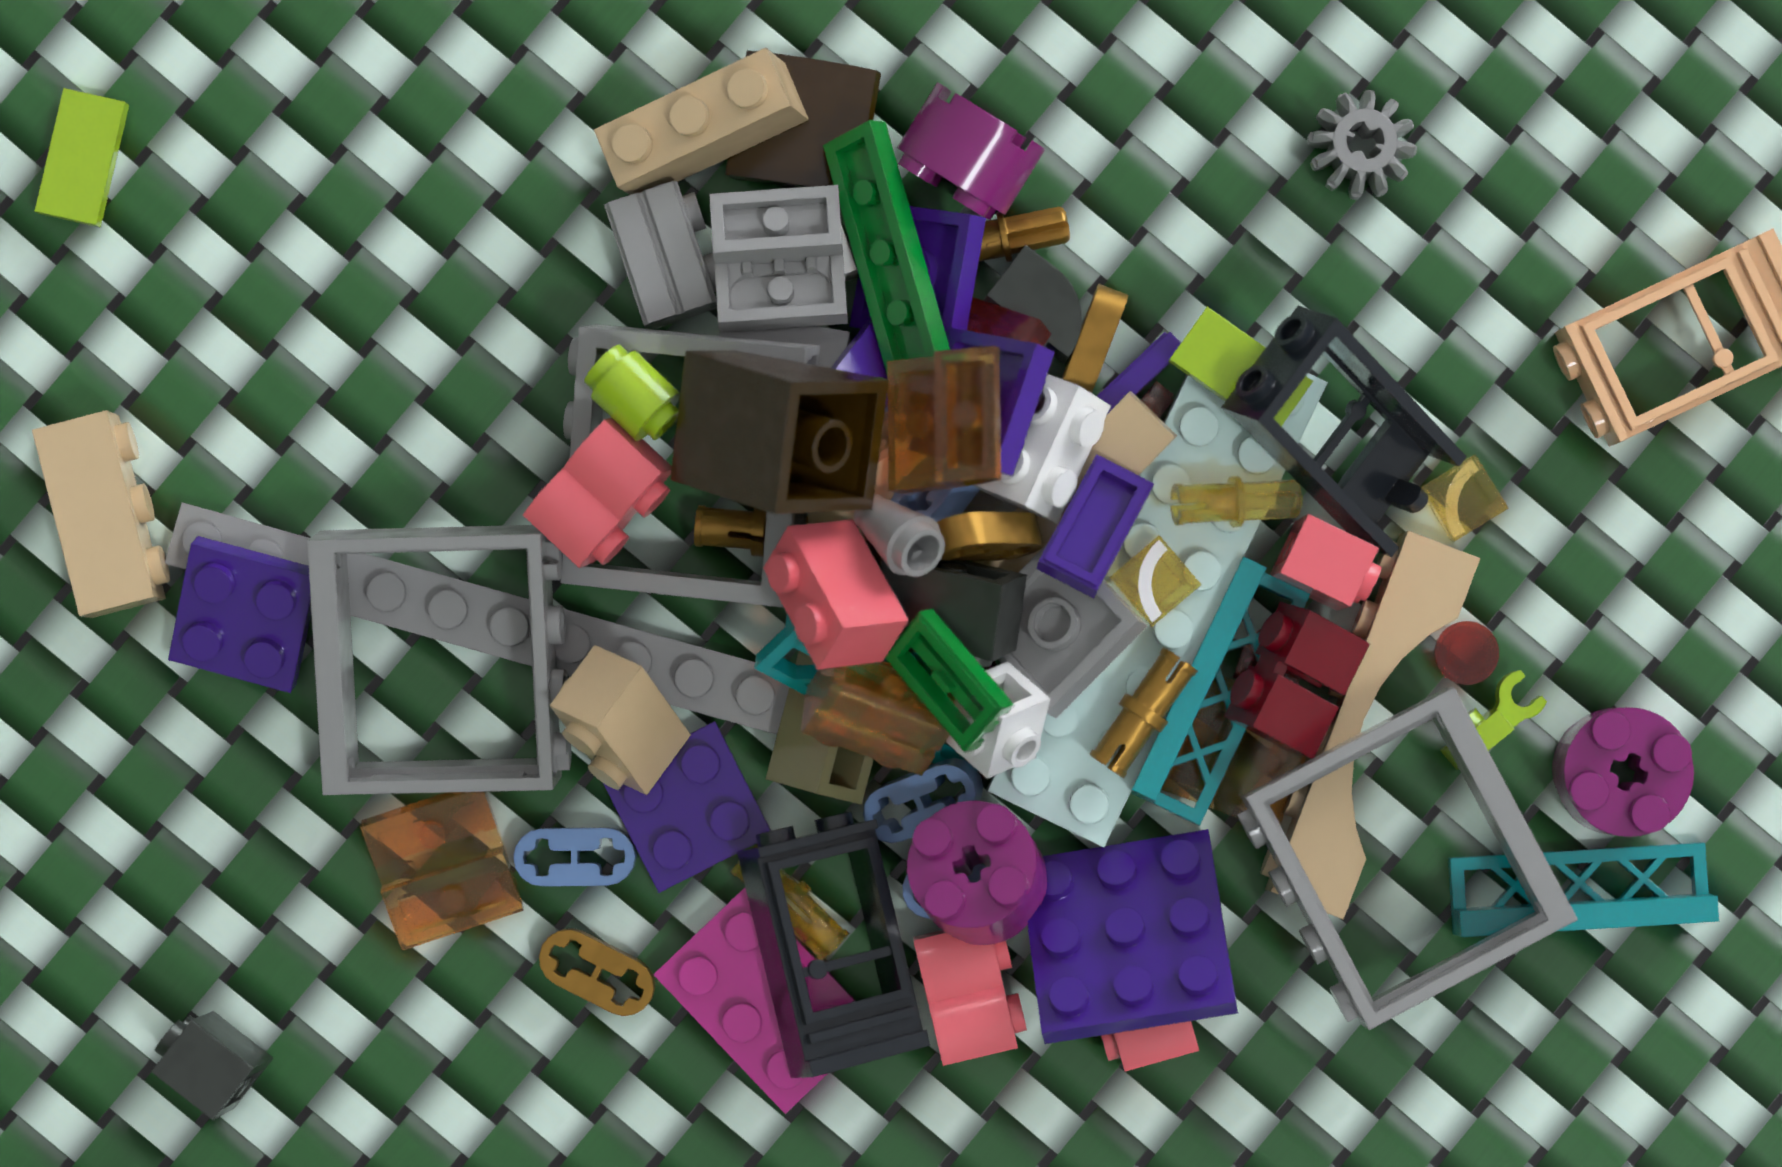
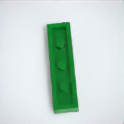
[823,120,954,385]

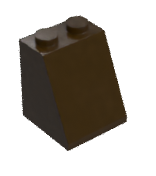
[670,350,889,514]

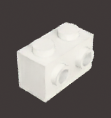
[965,374,1111,523]

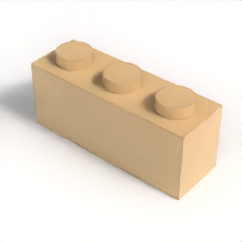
[594,48,809,195]
[32,410,170,618]

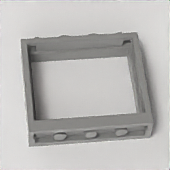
[561,324,820,607]
[307,525,571,795]
[1238,687,1578,1030]

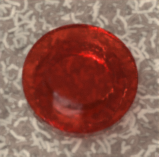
[1434,621,1499,685]

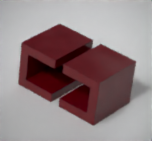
[1223,602,1370,759]

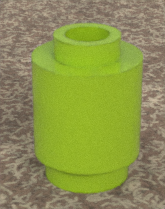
[584,344,680,441]

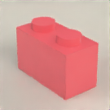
[1270,514,1382,611]
[763,519,909,670]

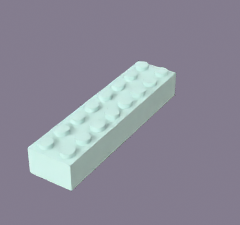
[986,373,1328,847]

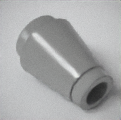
[854,494,945,577]

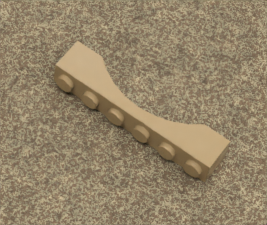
[1260,531,1480,919]

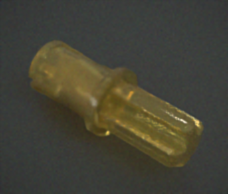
[1170,476,1303,528]

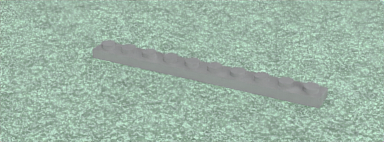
[165,502,789,735]

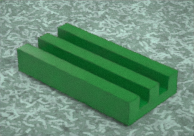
[885,609,1014,753]

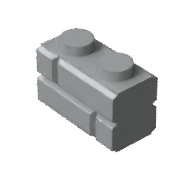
[604,181,717,330]

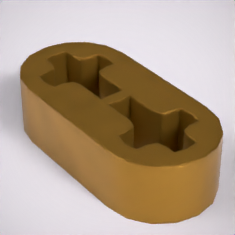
[1062,284,1128,393]
[937,512,1043,561]
[539,928,656,1016]

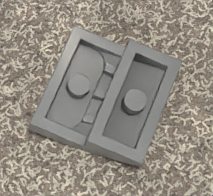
[710,185,848,333]

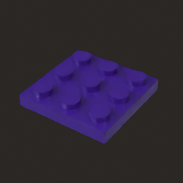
[1027,829,1238,1044]

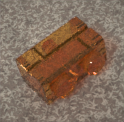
[801,661,955,776]

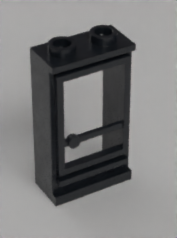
[1221,306,1467,558]
[737,811,930,1078]

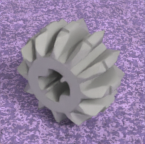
[1307,90,1417,200]

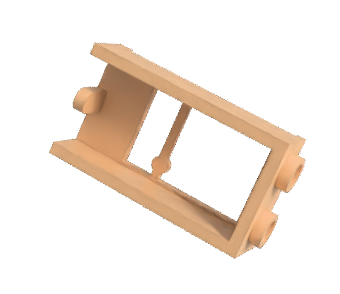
[1553,228,1782,447]

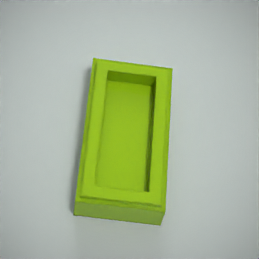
[35,88,129,228]
[1169,306,1313,427]

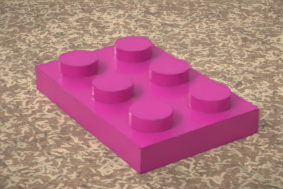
[653,888,856,1114]

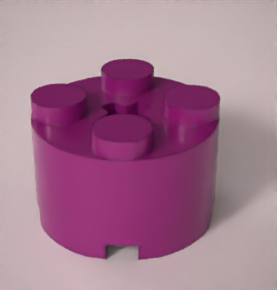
[897,82,1046,220]
[1552,707,1694,837]
[907,801,1047,945]

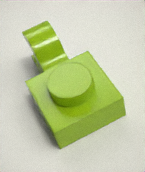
[1440,670,1547,770]

